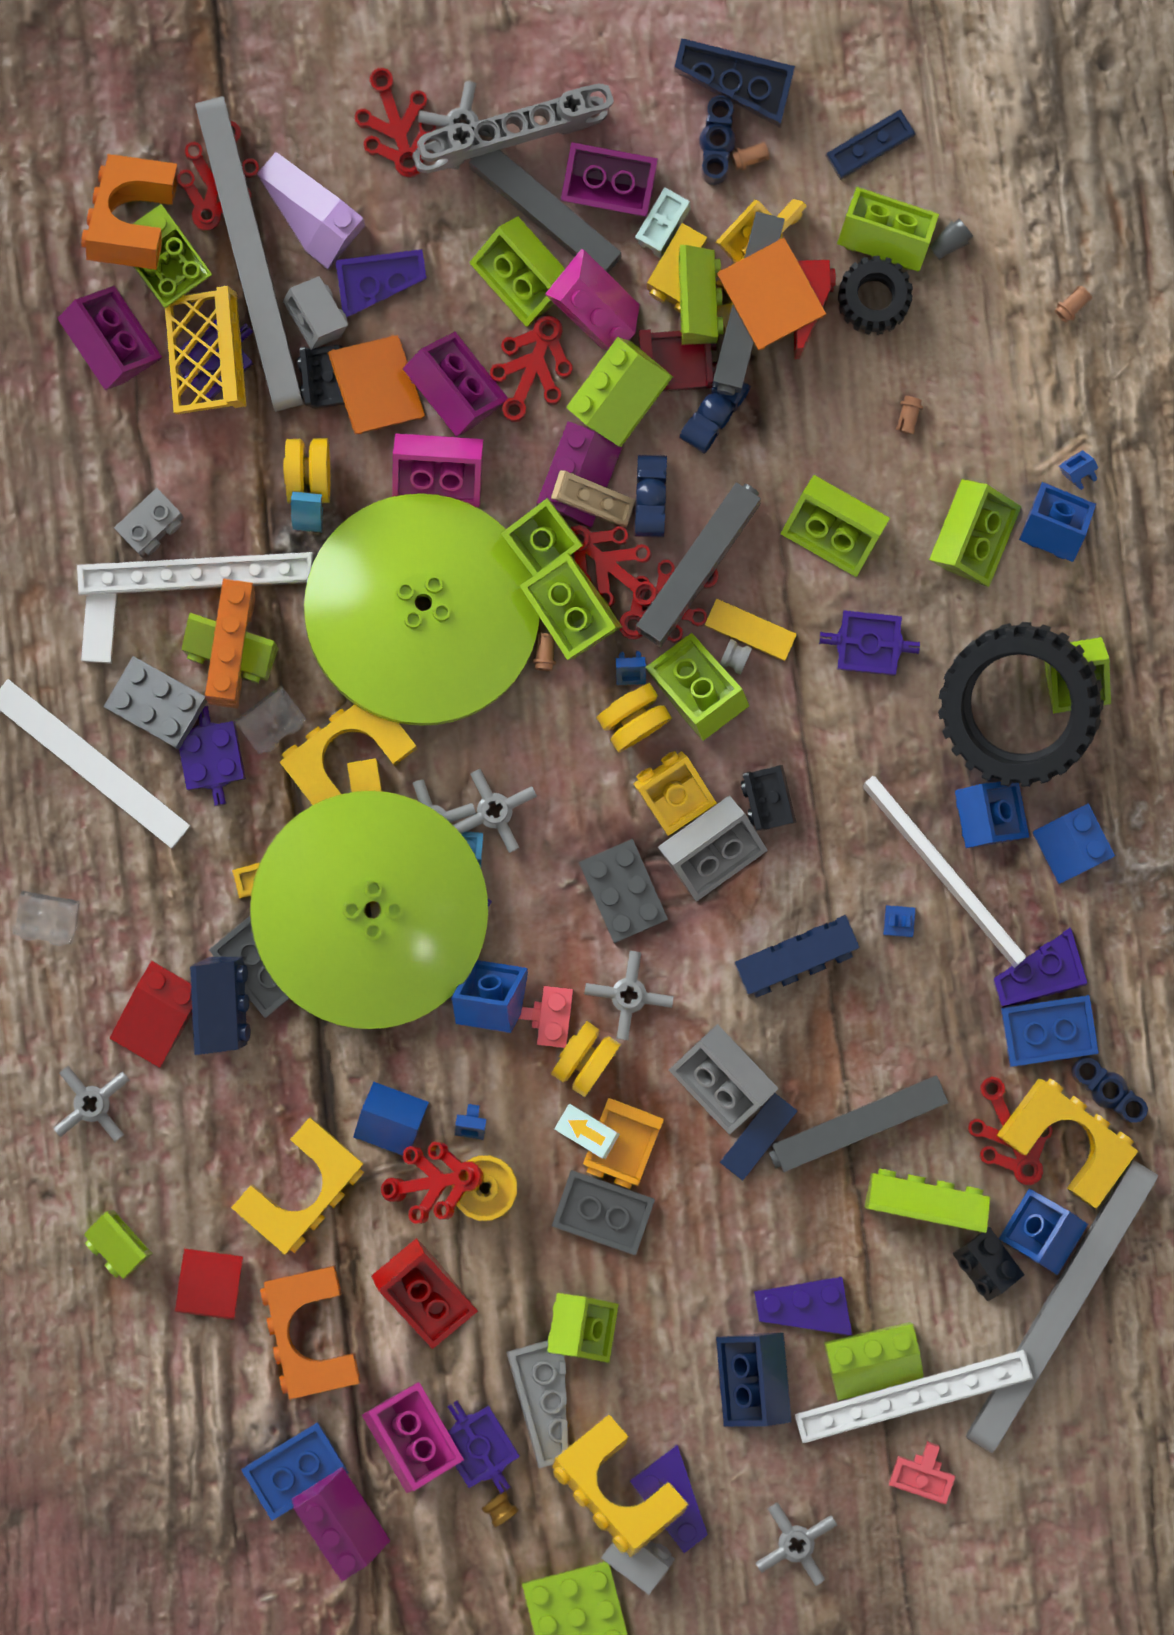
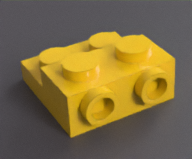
[633,751,717,836]

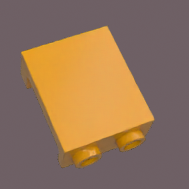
[583,1097,664,1189]

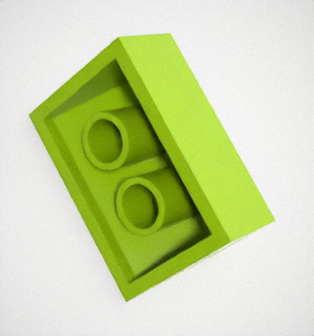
[837,186,939,272]
[469,216,565,327]
[678,245,723,345]
[566,337,673,447]
[780,475,890,577]
[929,479,1022,587]
[181,613,279,683]
[824,1322,924,1401]

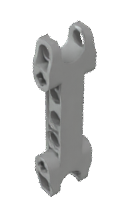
[412,84,614,173]

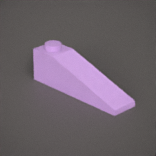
[257,152,365,270]

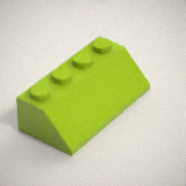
[864,1168,990,1233]

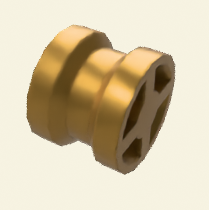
[481,1491,519,1528]

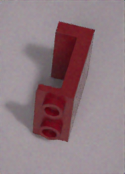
[639,329,718,392]

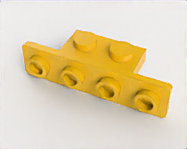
[716,199,807,289]

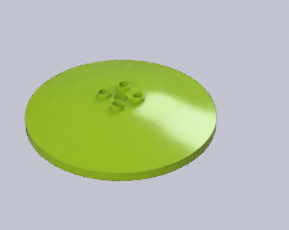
[304,494,539,726]
[250,791,488,1029]

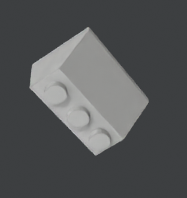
[658,795,768,902]
[669,1024,779,1135]

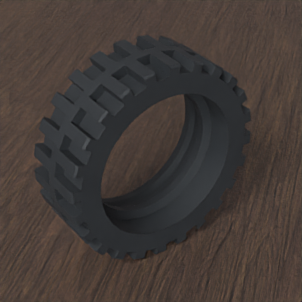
[938,622,1104,787]

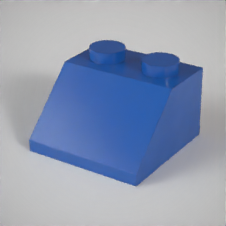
[1019,482,1096,562]
[955,782,1030,848]
[1032,803,1115,885]
[452,960,528,1033]
[999,1189,1088,1275]

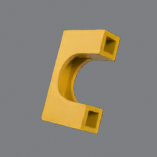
[646,223,733,333]
[280,704,418,805]
[996,1078,1138,1209]
[231,1117,365,1254]
[552,1415,688,1557]

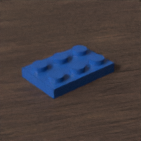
[1001,995,1099,1067]
[241,1422,349,1521]

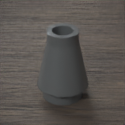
[929,218,974,260]

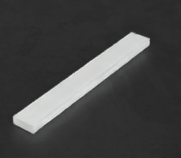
[77,552,313,595]
[0,679,191,849]
[863,776,1026,968]
[795,1350,1033,1444]

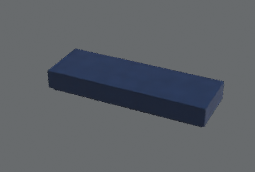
[825,109,916,180]
[719,1093,797,1181]

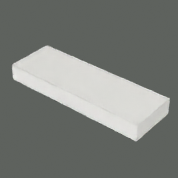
[81,593,117,664]

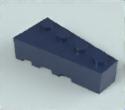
[674,38,795,127]
[734,915,860,998]

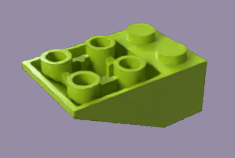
[133,204,212,308]

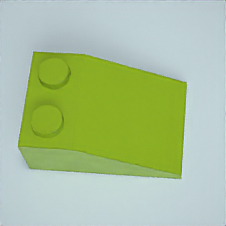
[520,553,622,660]
[646,633,749,741]

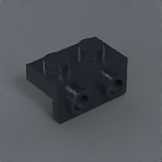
[297,345,345,409]
[741,765,796,831]
[953,1227,1025,1301]

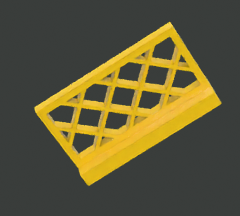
[165,286,247,414]

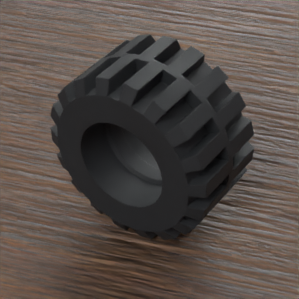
[838,256,913,335]

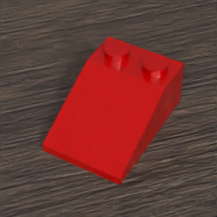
[793,260,836,359]
[110,961,192,1068]
[371,1238,478,1349]

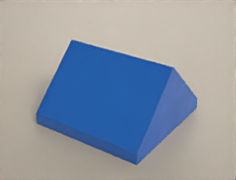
[353,1082,429,1156]

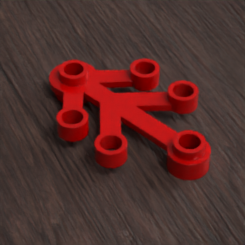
[354,68,437,178]
[177,121,259,231]
[490,316,573,422]
[571,525,658,608]
[619,559,719,643]
[967,1077,1052,1185]
[381,1142,483,1224]

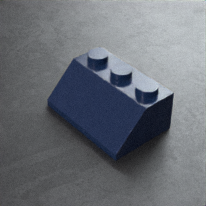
[190,957,251,1055]
[716,1332,792,1427]

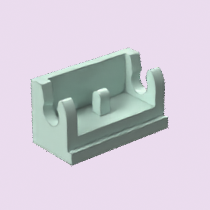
[635,187,690,259]

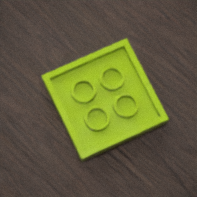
[522,1561,628,1635]

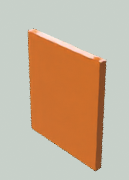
[717,238,826,351]
[328,335,425,435]

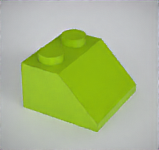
[501,498,583,576]
[1045,637,1111,714]
[83,1210,153,1279]
[547,1293,619,1363]

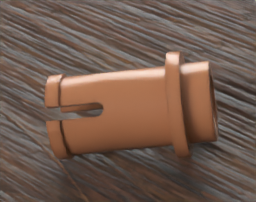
[731,141,770,171]
[1055,286,1092,323]
[896,396,923,435]
[532,633,556,671]

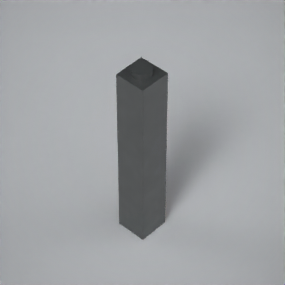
[469,140,621,273]
[712,212,785,396]
[636,482,761,647]
[769,1075,948,1172]

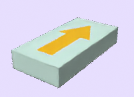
[555,1104,620,1159]

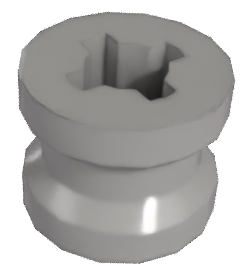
[720,639,752,675]

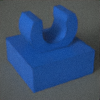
[1058,450,1099,490]
[616,651,646,685]
[883,905,916,938]
[455,1104,486,1140]

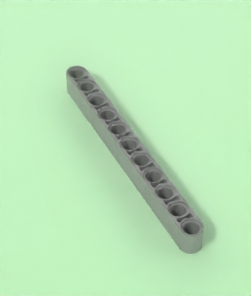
[195,96,303,412]
[966,1159,1158,1453]

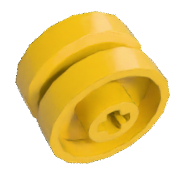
[283,438,331,504]
[596,683,672,753]
[551,1021,621,1097]
[452,1155,517,1221]

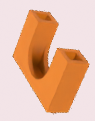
[81,154,178,270]
[205,579,256,709]
[260,1265,361,1400]

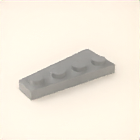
[506,1340,568,1468]

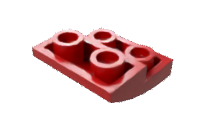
[175,1248,244,1320]

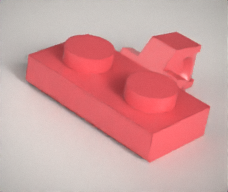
[519,986,573,1048]
[889,1441,955,1505]

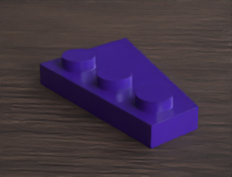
[336,249,426,318]
[993,927,1088,1008]
[754,1276,852,1336]
[630,1444,708,1553]

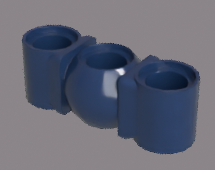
[699,95,736,185]
[679,382,751,454]
[635,455,667,538]
[1072,1058,1148,1123]

